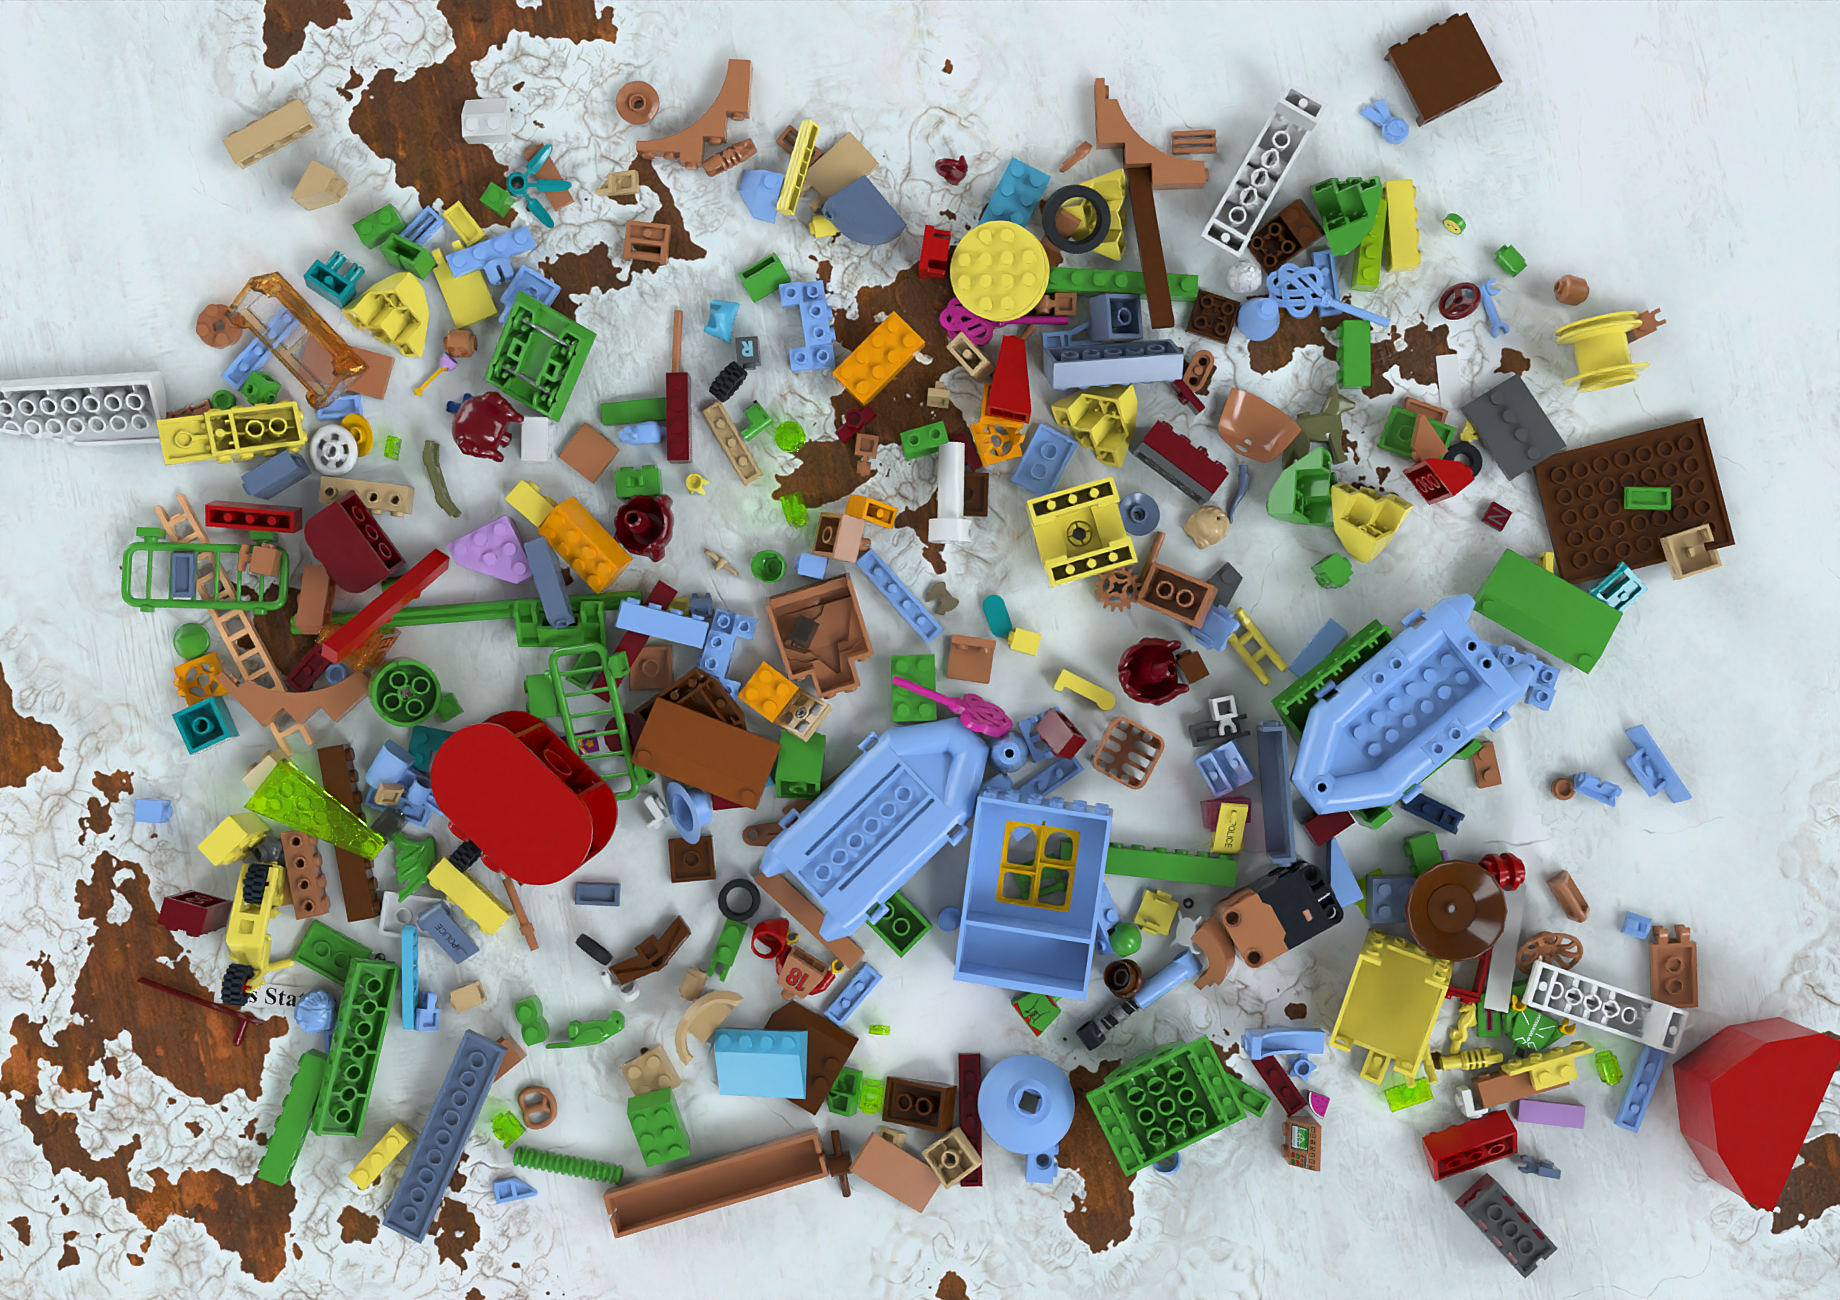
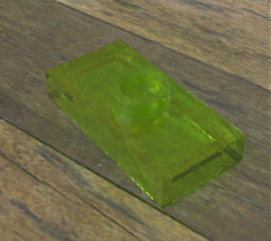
[1384,1076,1434,1113]

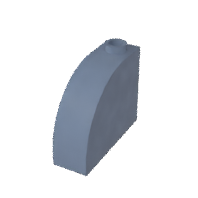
[822,175,907,245]

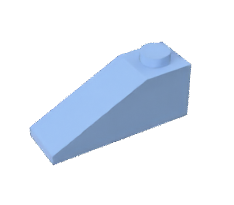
[1326,837,1364,908]

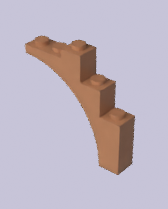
[636,59,753,170]

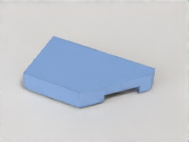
[492,1176,538,1204]

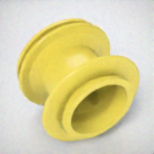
[1554,311,1651,393]

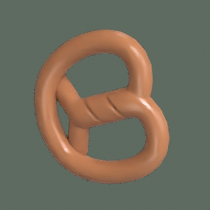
[518,1086,557,1130]

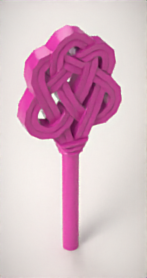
[939,297,1068,347]
[892,675,1013,738]

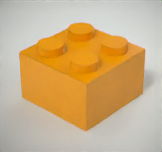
[737,661,800,723]

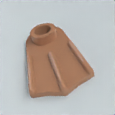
[742,822,791,847]

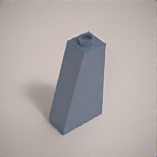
[523,536,575,629]

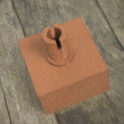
[811,512,871,563]

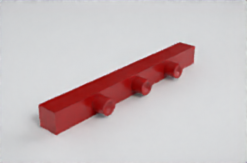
[321,548,450,665]

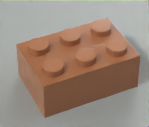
[1136,562,1218,630]

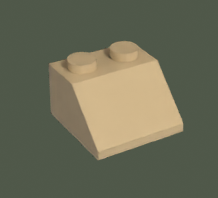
[291,159,349,211]

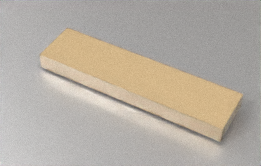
[701,400,764,486]

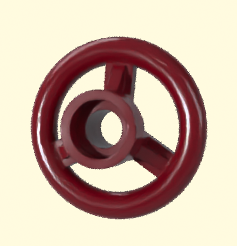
[1438,282,1481,320]

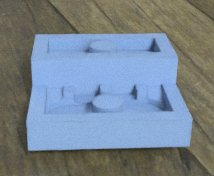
[1194,738,1257,798]

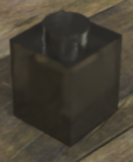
[787,615,820,651]
[370,807,409,842]

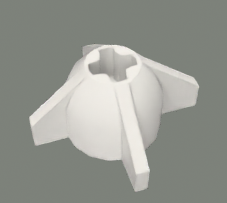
[1170,909,1208,954]

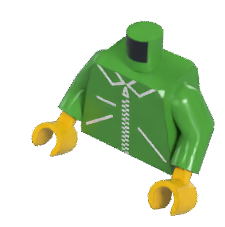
[1502,995,1576,1058]

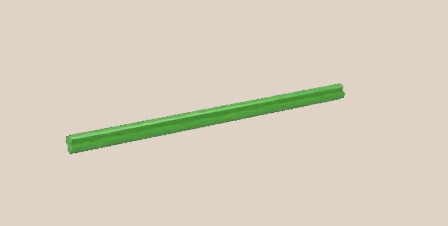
[290,590,643,635]

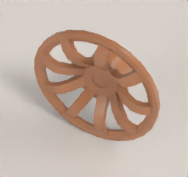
[1515,931,1583,976]

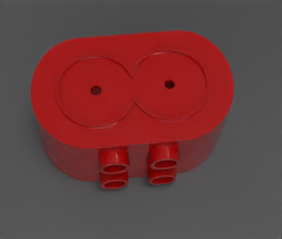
[431,710,618,885]

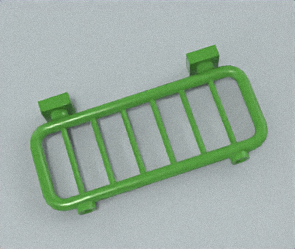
[121,527,290,615]
[544,643,656,801]

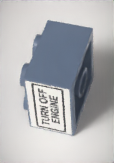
[1089,293,1143,343]

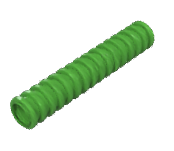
[513,1146,624,1185]

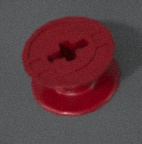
[604,713,644,757]

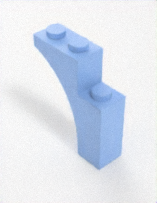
[1241,1026,1324,1060]

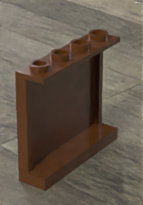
[1384,12,1503,127]

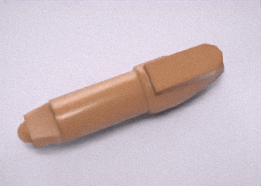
[1059,141,1093,173]

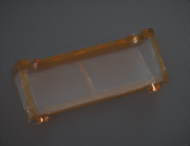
[224,271,369,411]

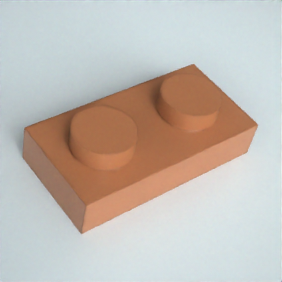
[1471,741,1502,789]

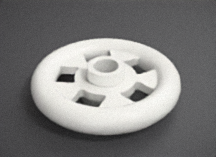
[309,425,358,477]

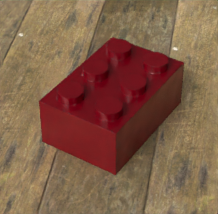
[157,890,233,937]

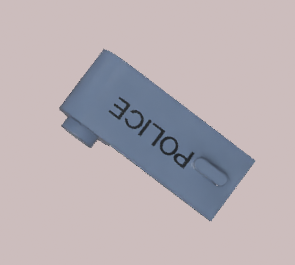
[417,900,480,965]

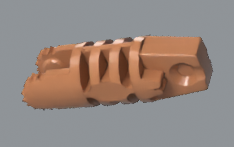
[703,138,757,177]

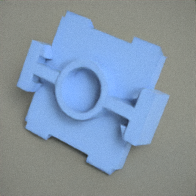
[1191,604,1240,652]

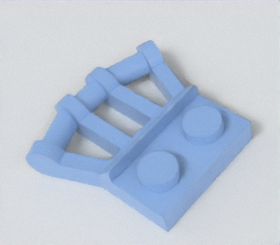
[1042,320,1104,348]

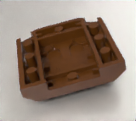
[633,666,747,731]
[764,999,859,1115]

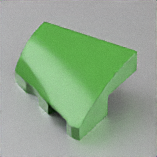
[827,1066,863,1117]

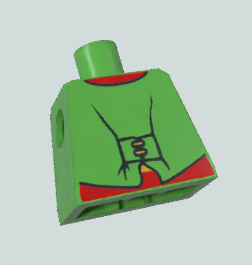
[1011,992,1062,1037]

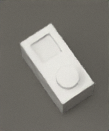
[521,417,556,464]

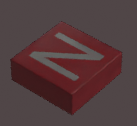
[1481,502,1513,532]

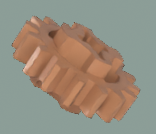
[1094,567,1142,612]

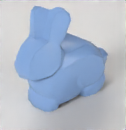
[618,421,667,446]

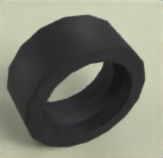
[718,878,761,922]

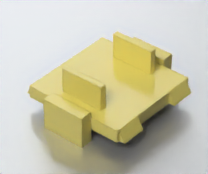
[1132,889,1180,936]

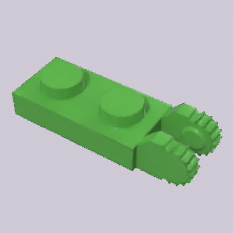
[707,918,748,982]

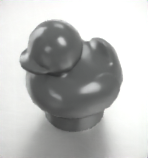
[253,836,284,863]

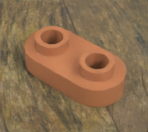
[1182,350,1214,392]

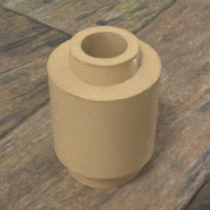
[679,966,707,1001]

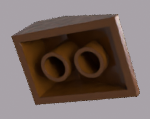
[882,1076,957,1133]

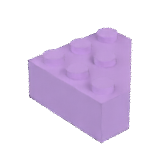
[447,515,534,585]

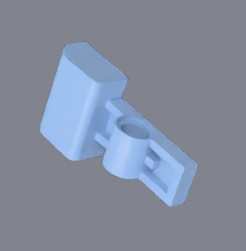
[364,739,445,817]

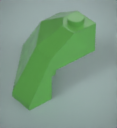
[1310,176,1383,257]
[1266,447,1338,527]

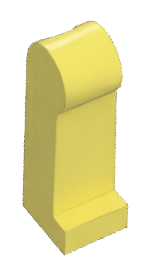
[1053,669,1116,710]

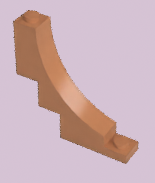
[1094,78,1209,190]
[215,669,371,727]

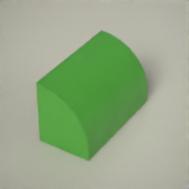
[737,252,791,303]

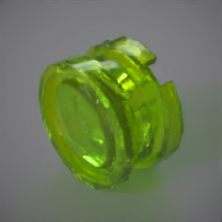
[774,421,806,453]

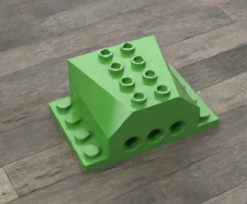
[1086,1034,1247,1177]

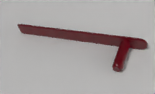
[137,977,263,1047]

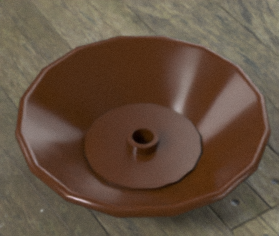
[1405,859,1508,962]

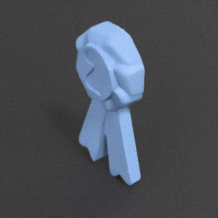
[1360,98,1409,144]

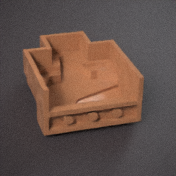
[766,573,874,699]

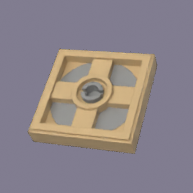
[774,689,833,742]

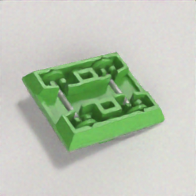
[483,290,597,422]

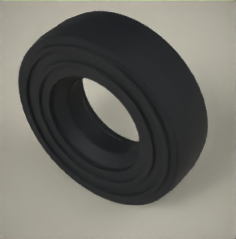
[1443,443,1483,478]
[575,933,613,966]

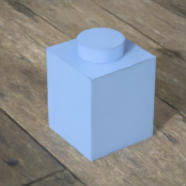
[794,552,829,580]
[134,798,173,823]

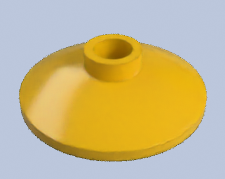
[341,413,373,457]

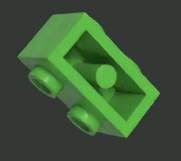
[1311,552,1353,589]

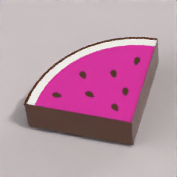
[1307,1090,1330,1119]

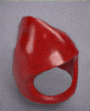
[751,917,789,959]

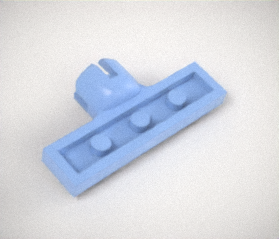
[445,226,536,286]

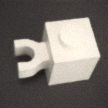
[1208,695,1238,735]

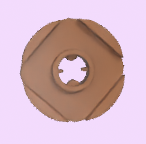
[196,304,243,349]

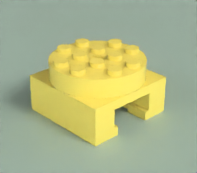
[1025,476,1138,588]

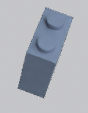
[241,449,312,500]

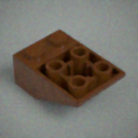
[1247,199,1326,276]

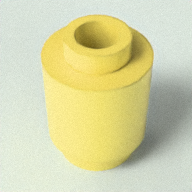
[808,215,840,239]

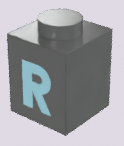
[735,336,761,370]

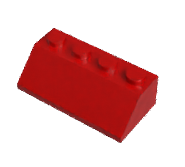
[1402,458,1475,505]
[1422,1109,1518,1182]

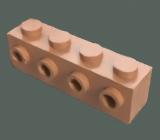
[280,827,331,920]

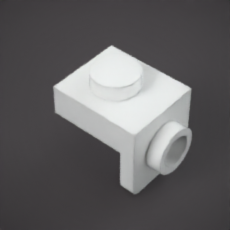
[643,794,668,830]
[1454,1085,1488,1119]

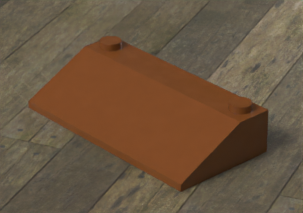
[631,697,782,810]

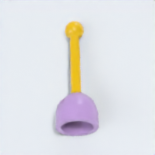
[414,352,458,396]

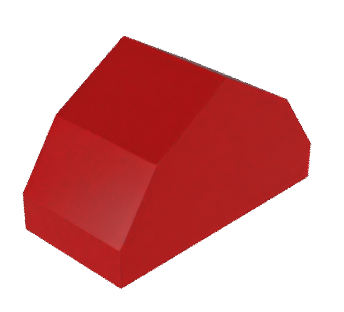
[1672,1017,1840,1212]

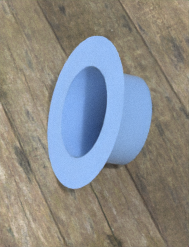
[666,782,712,844]

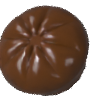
[1104,959,1143,999]

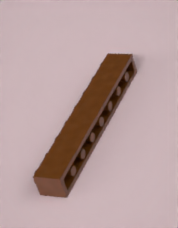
[317,744,382,923]

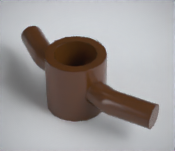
[828,1130,852,1197]

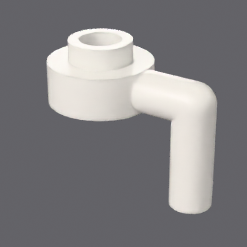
[599,969,640,1002]

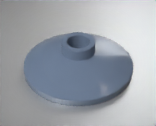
[1118,493,1160,536]

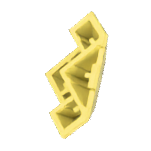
[1056,169,1128,261]
[341,272,429,358]
[1051,384,1138,468]
[1330,482,1414,563]

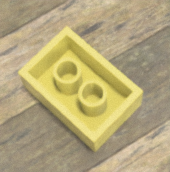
[197,811,271,866]

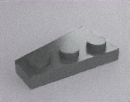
[1206,562,1243,608]

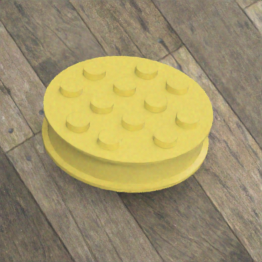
[950,221,1050,322]

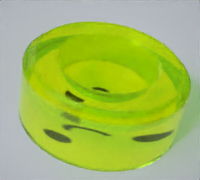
[868,1025,891,1035]

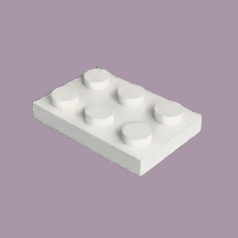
[378,890,451,944]

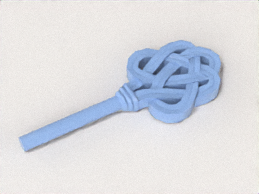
[1266,263,1391,327]

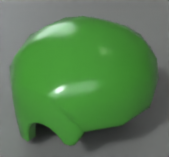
[750,550,787,583]
[1110,921,1142,958]

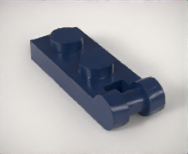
[1400,793,1465,835]

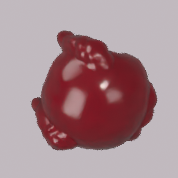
[451,392,524,462]
[614,494,674,562]
[1118,637,1189,706]

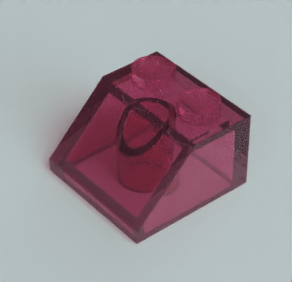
[1200,795,1251,832]

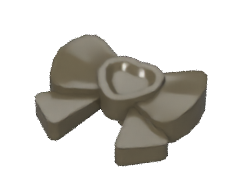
[926,581,959,615]

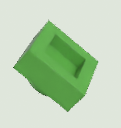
[436,693,464,723]

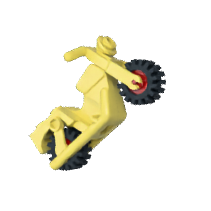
[221,861,294,1006]

